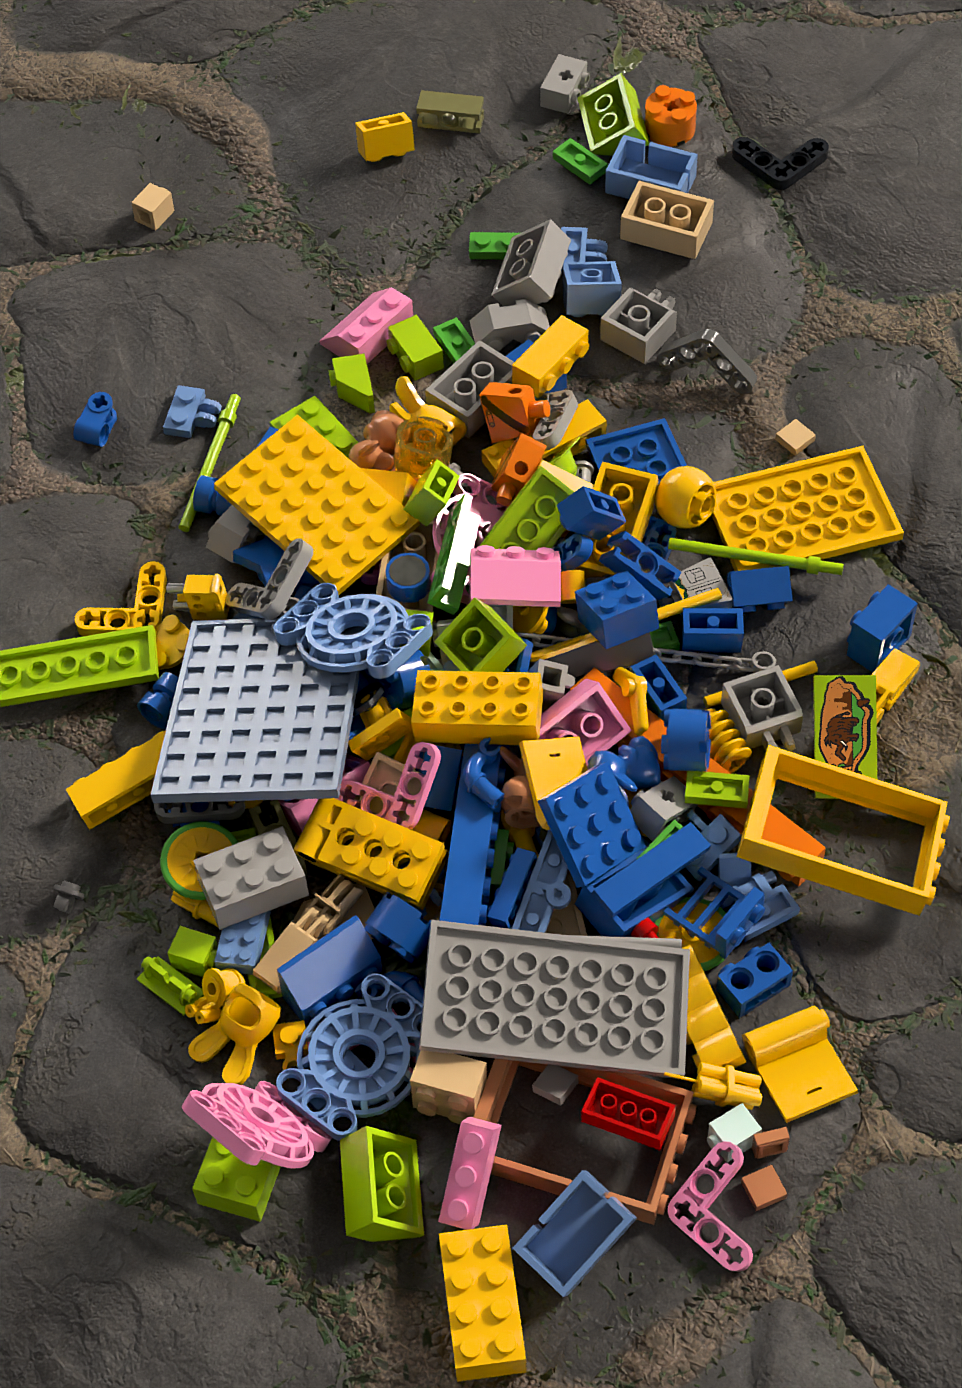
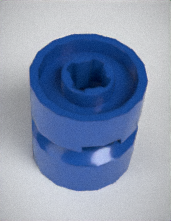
[193,475,232,516]
[137,672,179,729]

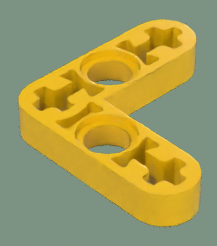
[75,561,167,636]

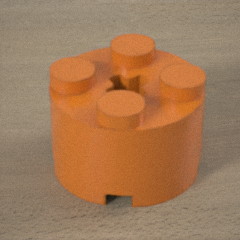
[645,85,697,147]

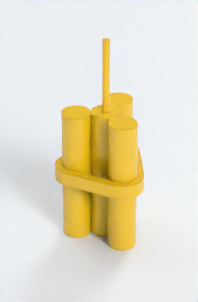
[664,1062,762,1110]

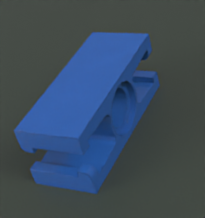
[599,531,681,601]

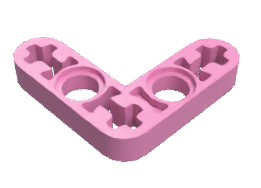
[335,742,441,829]
[668,1141,753,1272]

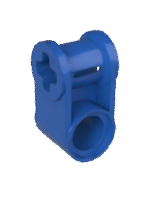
[73,392,117,447]

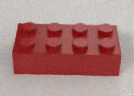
[581,1077,676,1150]

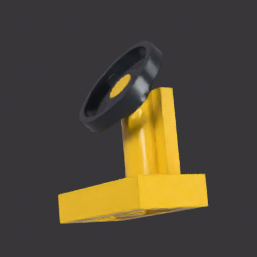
[348,682,412,761]

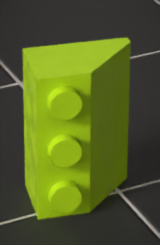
[577,73,650,156]
[340,1126,424,1242]

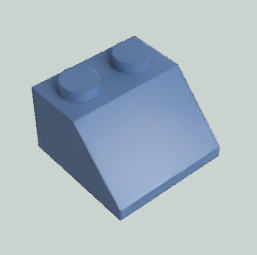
[562,261,622,317]

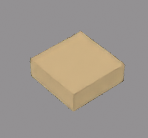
[775,419,816,456]

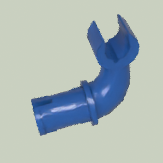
[462,738,505,810]
[355,971,424,1004]

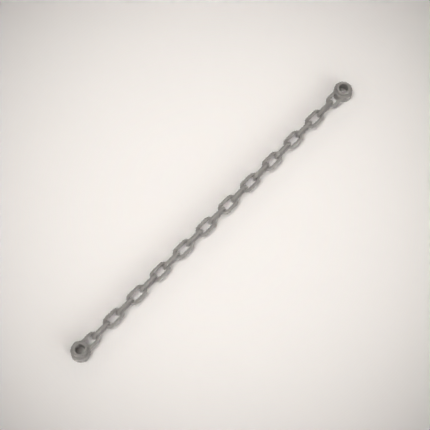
[279,597,776,673]

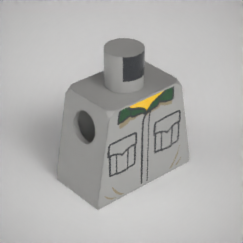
[658,557,733,617]

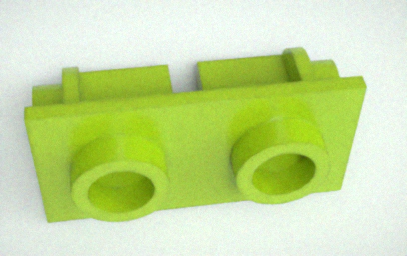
[137,956,203,1016]

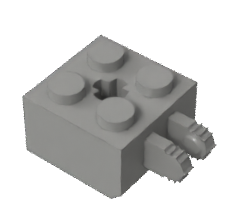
[600,288,677,364]
[721,665,803,751]

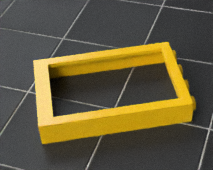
[736,745,950,916]

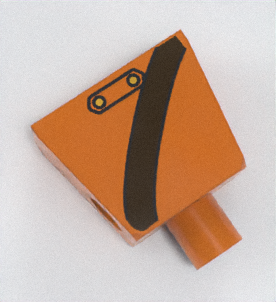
[479,382,550,443]
[491,433,547,506]

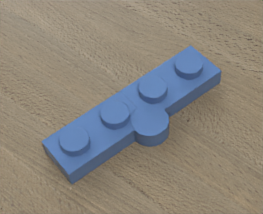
[512,830,571,933]

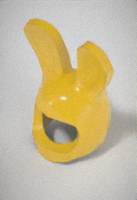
[389,376,467,458]
[188,983,281,1085]

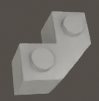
[470,299,550,352]
[206,505,265,563]

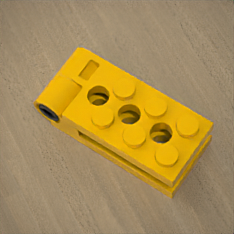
[293,798,449,910]

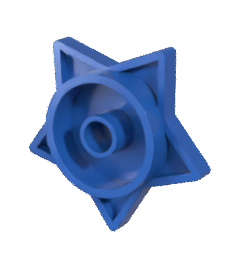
[233,535,321,592]

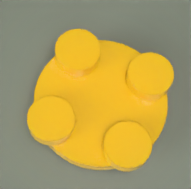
[513,606,548,638]
[155,615,190,670]

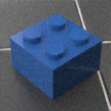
[575,571,659,649]
[847,584,918,673]

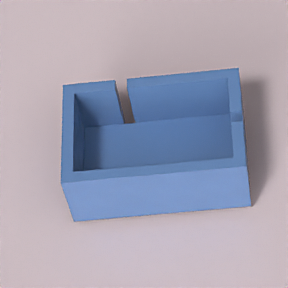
[605,135,698,199]
[513,1170,637,1297]

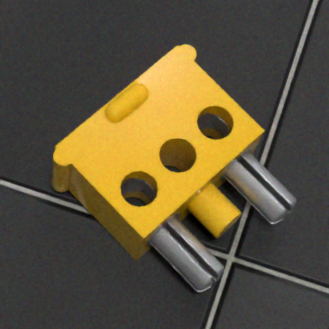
[166,574,230,620]

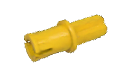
[171,891,222,930]

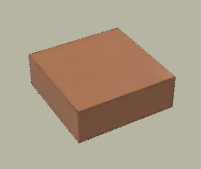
[752,1127,790,1159]
[741,1165,787,1211]

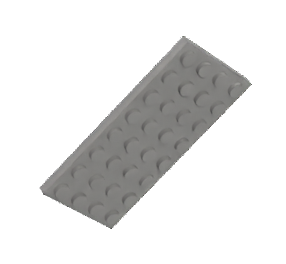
[419,920,690,1079]

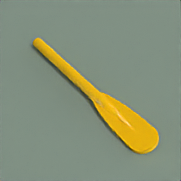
[530,588,722,662]

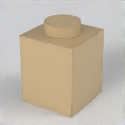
[131,183,174,230]

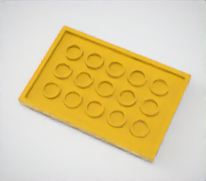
[214,414,420,595]
[711,446,904,571]

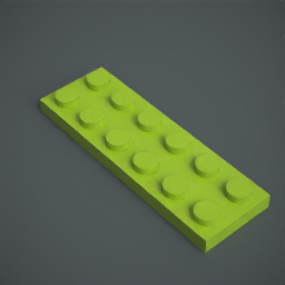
[0,625,159,707]

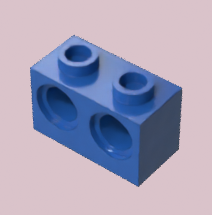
[716,942,793,1019]

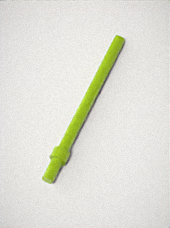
[179,394,241,532]
[668,538,844,575]

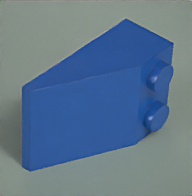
[575,846,694,937]

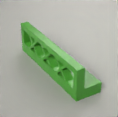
[427,493,481,615]

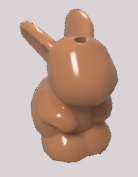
[349,410,408,471]
[499,746,540,829]

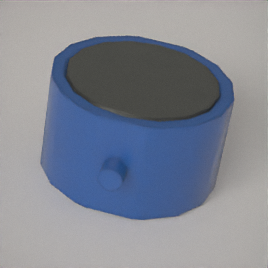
[385,553,431,603]

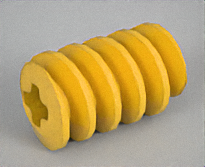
[706,708,752,773]

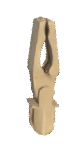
[253,874,364,994]

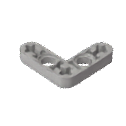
[532,390,578,451]
[226,538,314,620]

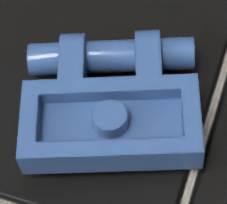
[720,871,800,942]

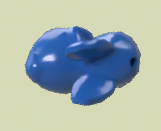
[587,736,661,807]

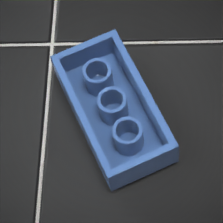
[214,910,271,975]

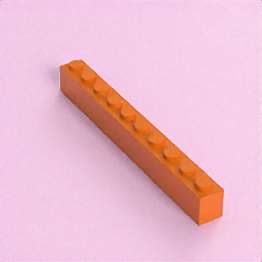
[570,667,826,887]

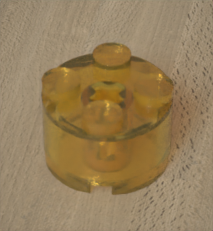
[393,416,454,480]

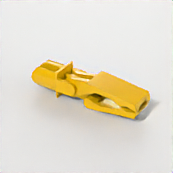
[871,648,920,724]

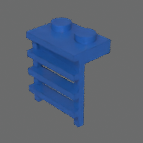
[663,866,766,959]

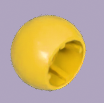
[655,466,716,529]

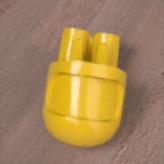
[185,968,246,1024]

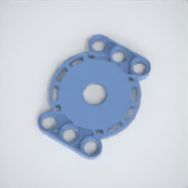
[273,583,433,679]
[276,974,423,1141]

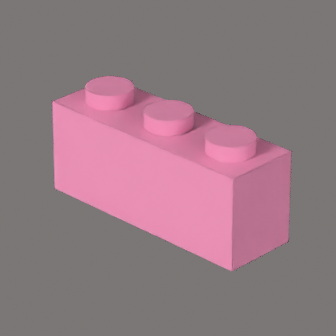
[438,1117,502,1230]

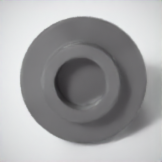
[53,881,84,914]

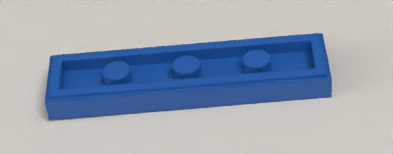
[592,822,711,918]

